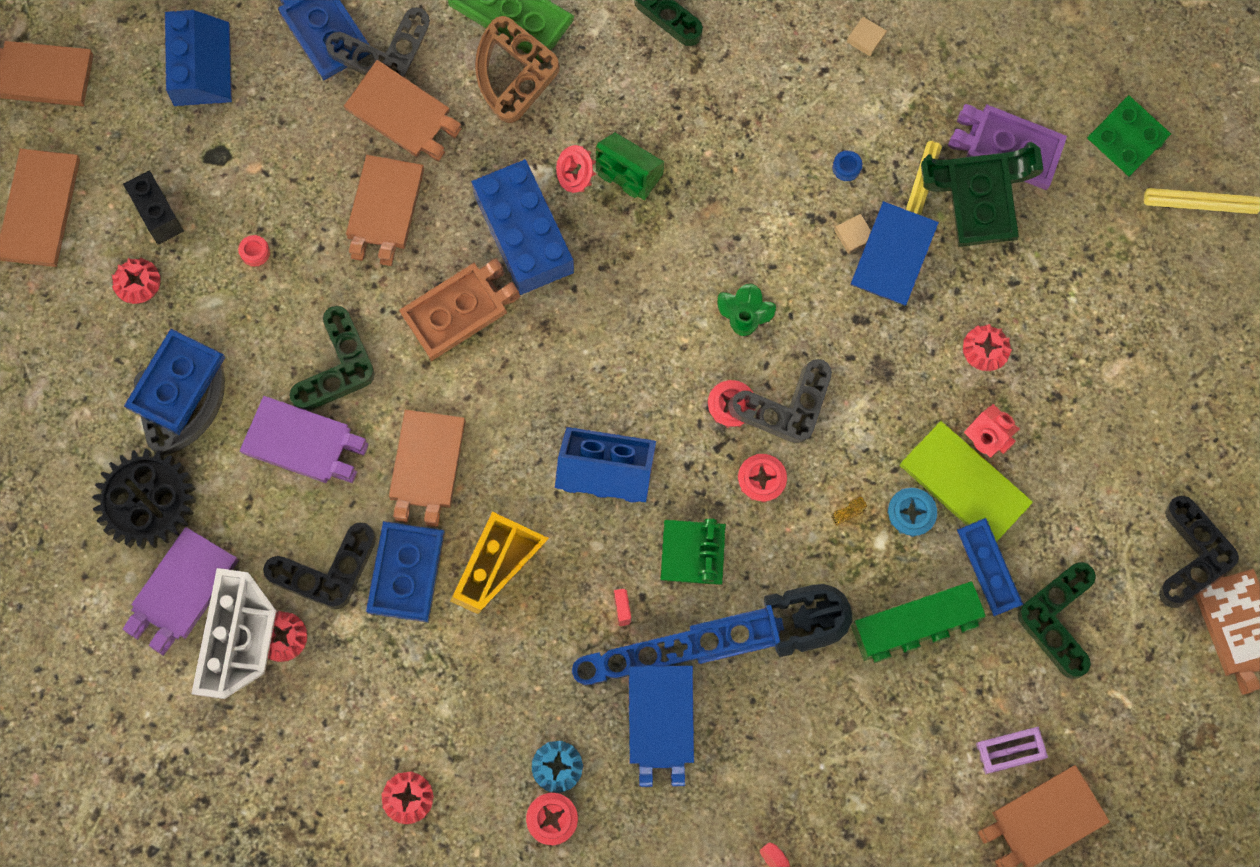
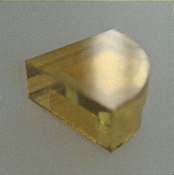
[831,496,867,526]

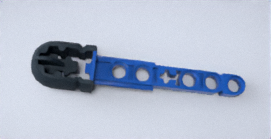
[572,584,852,686]

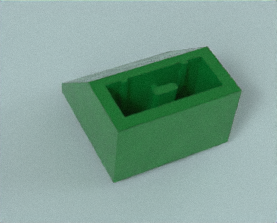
[595,132,664,201]

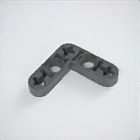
[326,7,430,78]
[728,359,832,443]

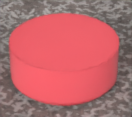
[238,235,270,267]
[760,842,790,867]

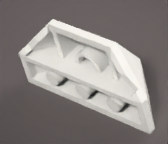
[191,568,277,699]

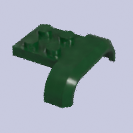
[921,142,1044,247]

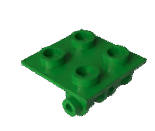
[1087,95,1171,177]
[660,518,726,585]

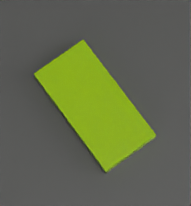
[899,421,1033,542]

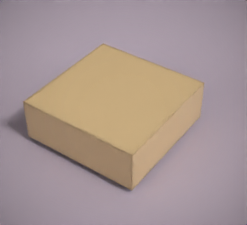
[847,17,887,57]
[834,214,871,254]

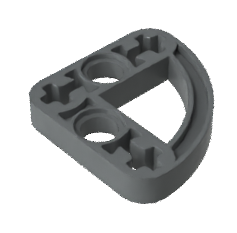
[134,364,225,455]

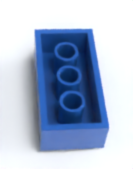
[471,159,574,295]

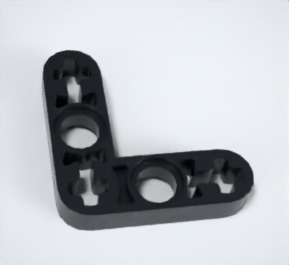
[1159,496,1239,608]
[263,522,376,609]

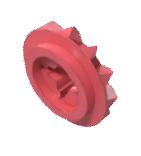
[556,145,596,193]
[112,257,160,304]
[963,324,1012,371]
[708,380,756,428]
[738,454,787,503]
[268,611,307,662]
[381,772,433,824]
[526,793,578,846]

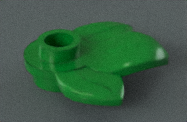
[717,283,776,336]

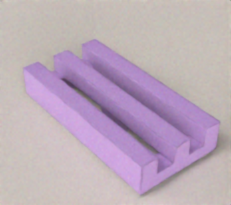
[976,727,1048,775]

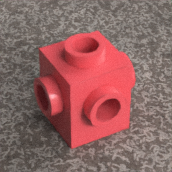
[964,404,1020,458]

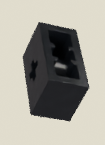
[123,170,184,245]

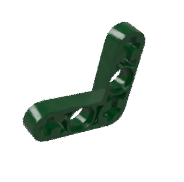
[634,0,703,46]
[289,306,375,411]
[1018,562,1096,679]

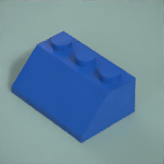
[165,10,232,106]
[555,427,656,502]

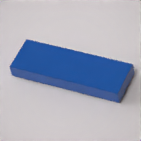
[957,518,1023,616]

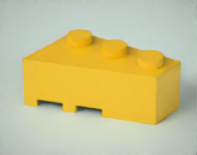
[450,512,549,614]

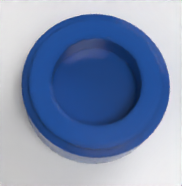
[832,150,863,181]

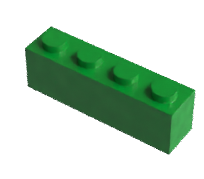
[851,581,986,663]

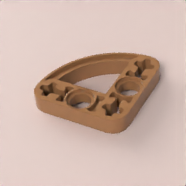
[475,16,560,123]

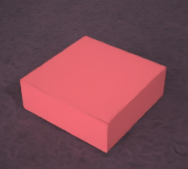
[614,588,631,626]

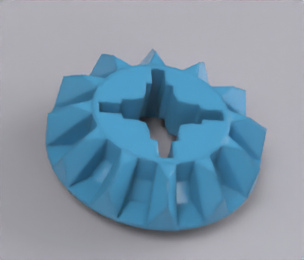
[887,488,937,537]
[532,741,583,793]

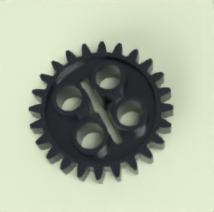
[92,449,196,549]

